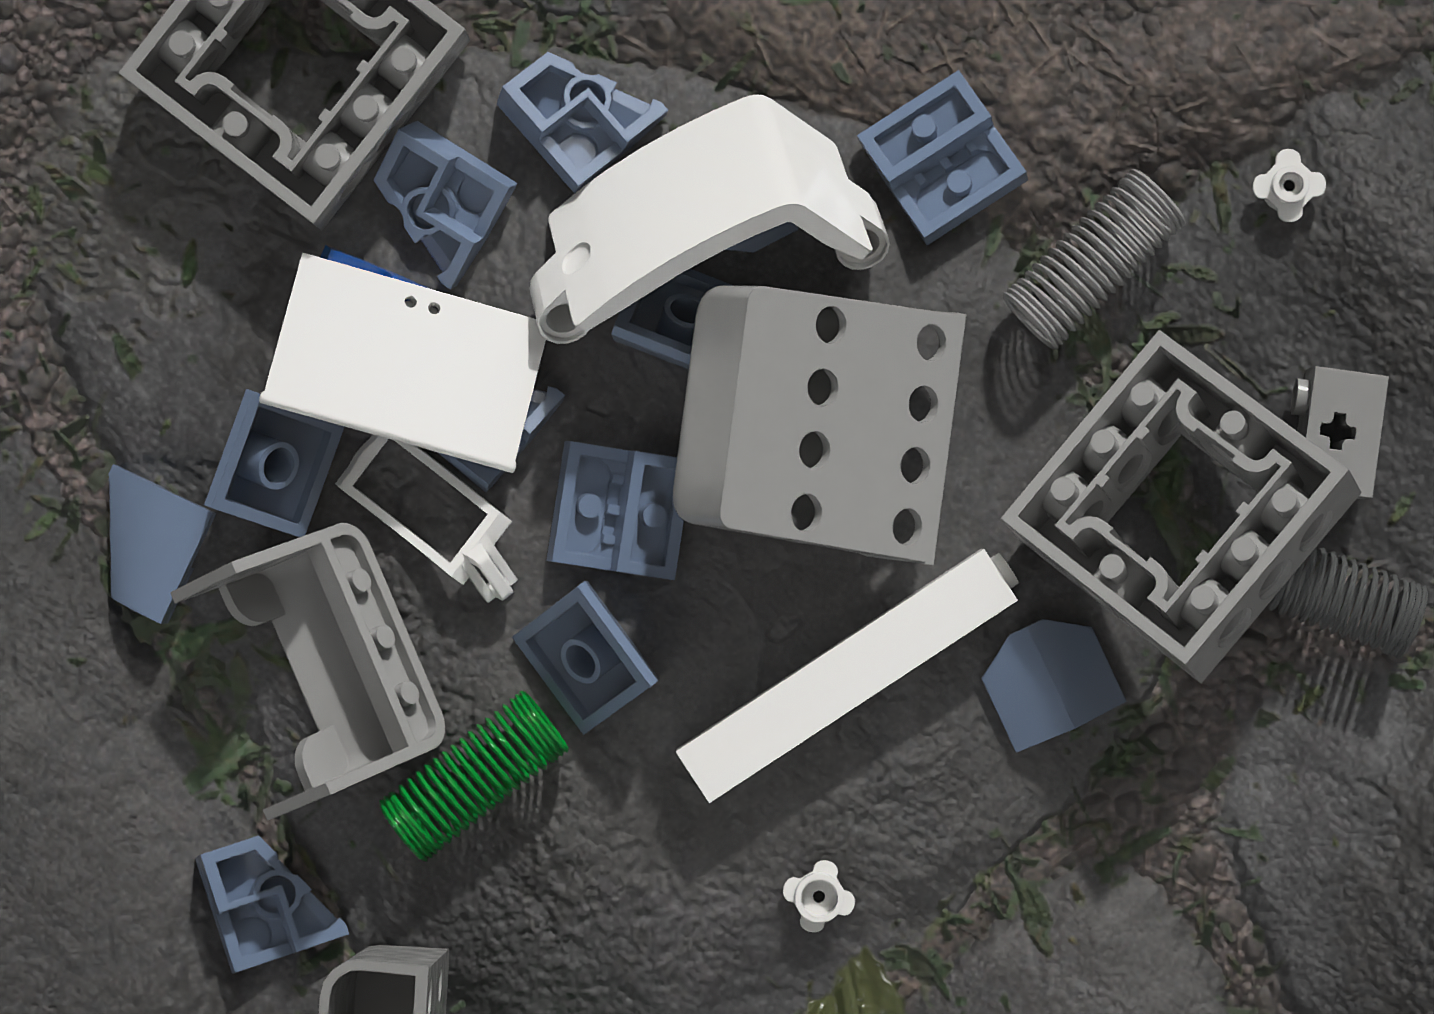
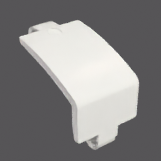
[529,95,890,344]

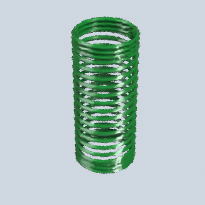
[379,690,569,862]

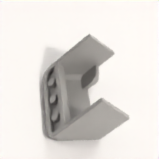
[170,523,445,821]

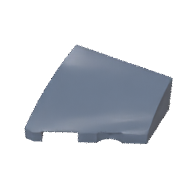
[373,121,518,290]
[109,464,216,624]

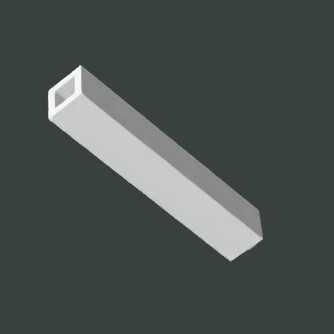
[676,549,1019,803]

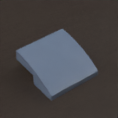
[857,70,1028,245]
[546,441,684,580]

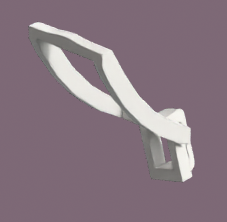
[335,435,518,603]

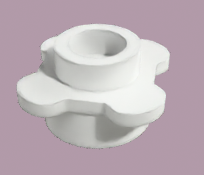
[1252,149,1326,222]
[783,860,855,932]

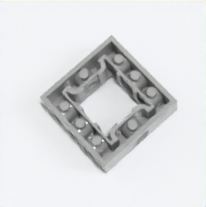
[118,0,470,231]
[1001,330,1362,684]

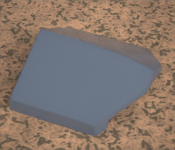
[981,619,1127,753]

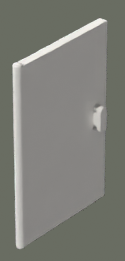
[259,253,546,473]

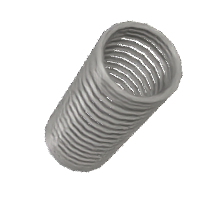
[1003,169,1185,349]

